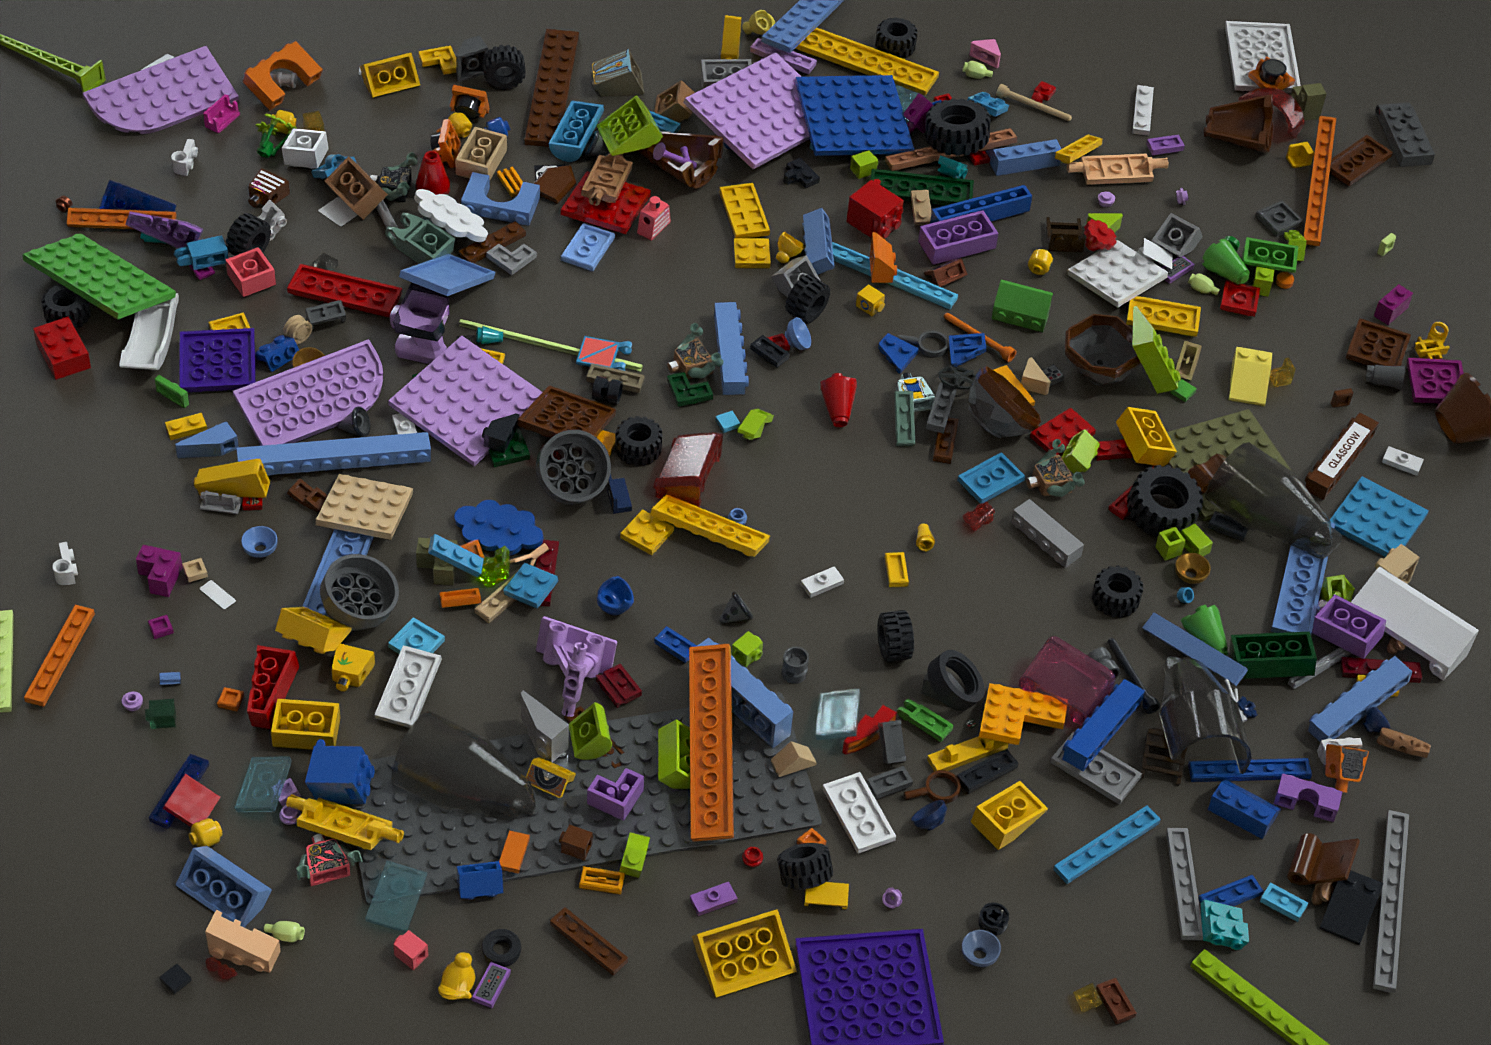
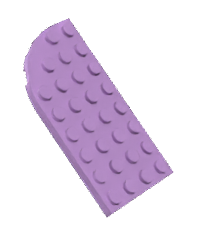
[83,46,239,134]
[233,339,383,446]

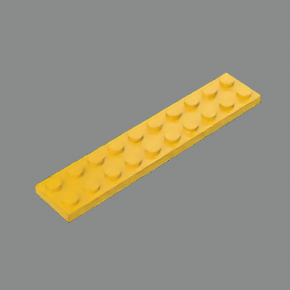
[795,28,939,96]

